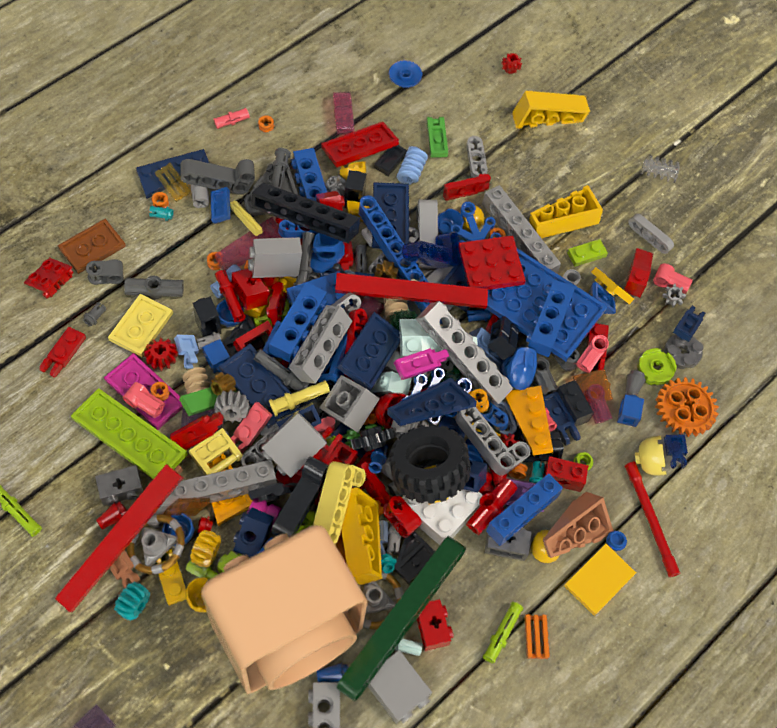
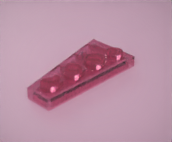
[215,217,284,271]

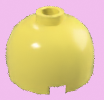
[635,436,667,476]

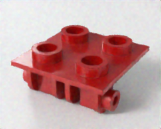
[23,258,74,299]

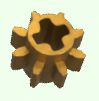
[374,260,398,279]
[211,372,236,396]

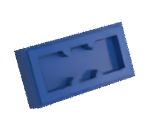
[211,187,231,224]

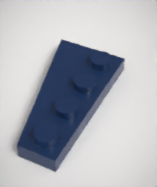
[136,149,209,199]
[387,378,477,426]

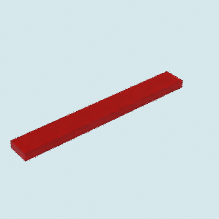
[335,273,488,309]
[54,464,183,613]

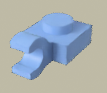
[174,335,199,369]

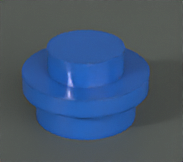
[606,531,627,551]

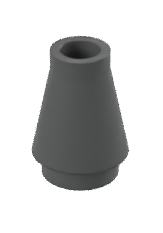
[625,370,646,396]

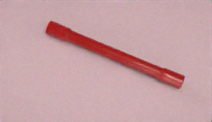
[625,461,681,578]

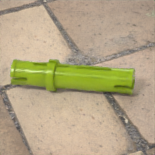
[0,485,42,537]
[483,602,523,664]

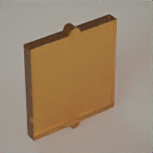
[573,369,613,405]
[164,497,211,516]

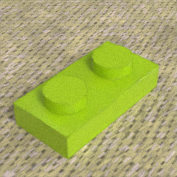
[567,239,608,267]

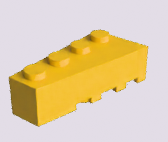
[512,91,590,129]
[529,185,603,238]
[341,487,382,585]

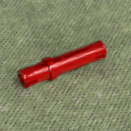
[215,270,246,322]

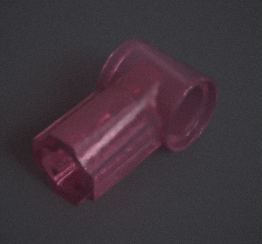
[360,296,384,318]
[583,384,612,424]

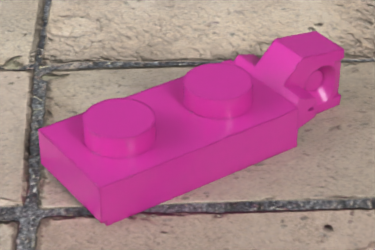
[394,348,449,380]

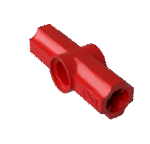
[466,477,518,535]

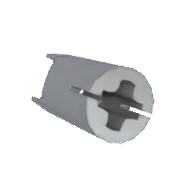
[190,184,209,208]

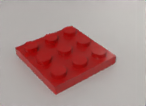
[459,235,526,290]

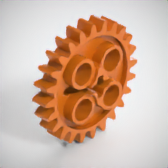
[655,377,719,437]

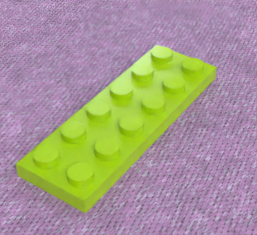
[71,388,188,479]

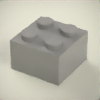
[320,375,379,433]

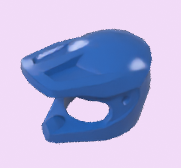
[310,233,345,273]
[500,347,537,390]

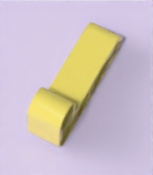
[313,461,366,544]

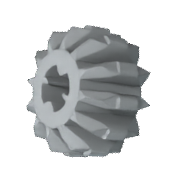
[214,390,249,423]

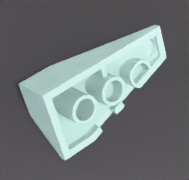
[399,319,477,358]

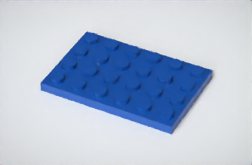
[486,248,608,362]

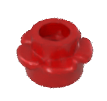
[197,516,213,533]

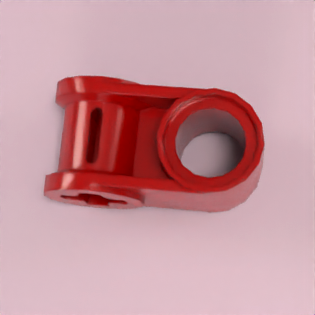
[382,496,422,538]

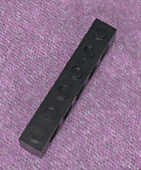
[252,182,360,243]

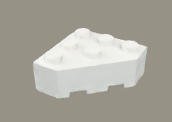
[398,489,483,545]

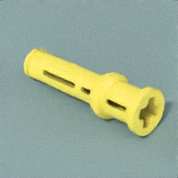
[268,380,330,417]

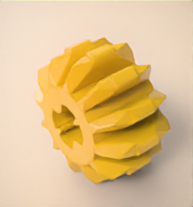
[190,530,221,568]

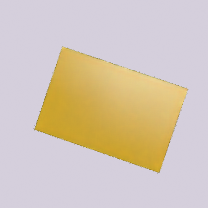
[564,544,636,616]

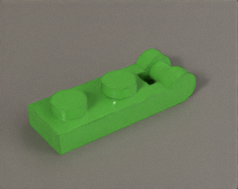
[426,117,448,157]

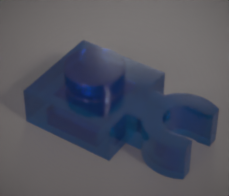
[664,435,688,469]

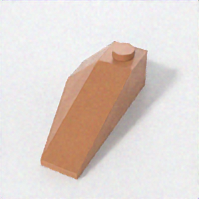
[543,492,613,558]

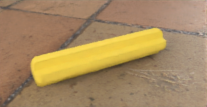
[230,200,263,236]

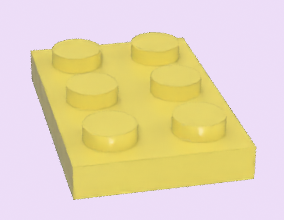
[108,294,173,357]

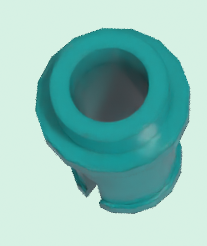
[149,206,174,221]
[529,461,546,483]

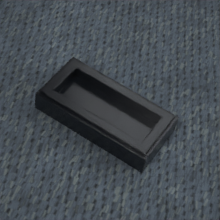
[374,145,408,176]

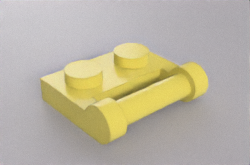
[189,428,243,475]

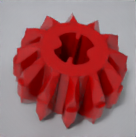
[144,337,178,371]

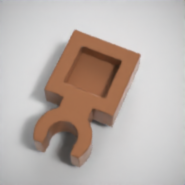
[110,550,140,588]

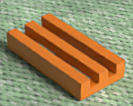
[525,614,549,659]

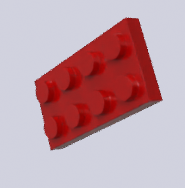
[321,121,399,168]

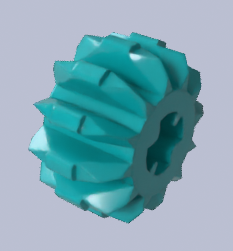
[114,581,150,621]

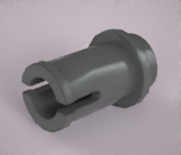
[83,302,107,326]

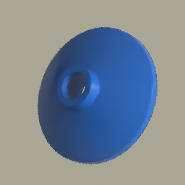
[389,60,422,88]

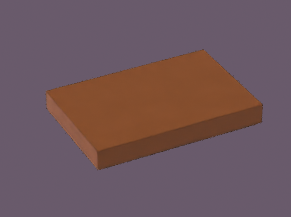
[57,219,126,274]

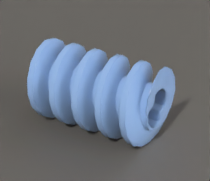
[397,146,428,185]

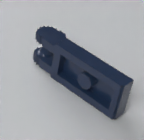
[672,305,706,342]
[543,392,581,445]

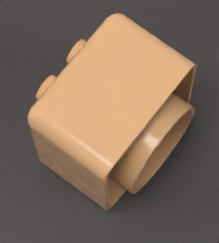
[202,525,367,694]

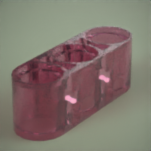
[333,92,354,135]

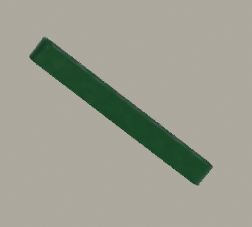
[336,536,466,702]

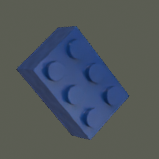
[286,271,354,324]

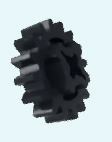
[350,426,395,451]

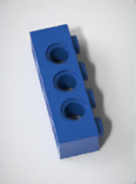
[291,148,327,202]
[526,279,575,358]
[268,282,328,362]
[486,473,563,546]

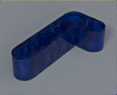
[402,232,461,269]

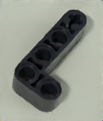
[271,456,329,537]

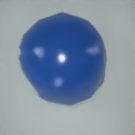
[438,208,464,237]
[216,300,244,327]
[162,513,194,546]

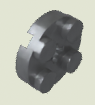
[664,335,703,369]

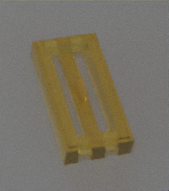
[155,163,191,203]

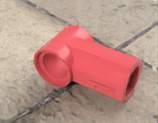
[653,263,692,294]
[576,335,609,373]
[122,382,165,418]

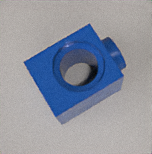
[202,339,230,374]
[617,394,644,427]

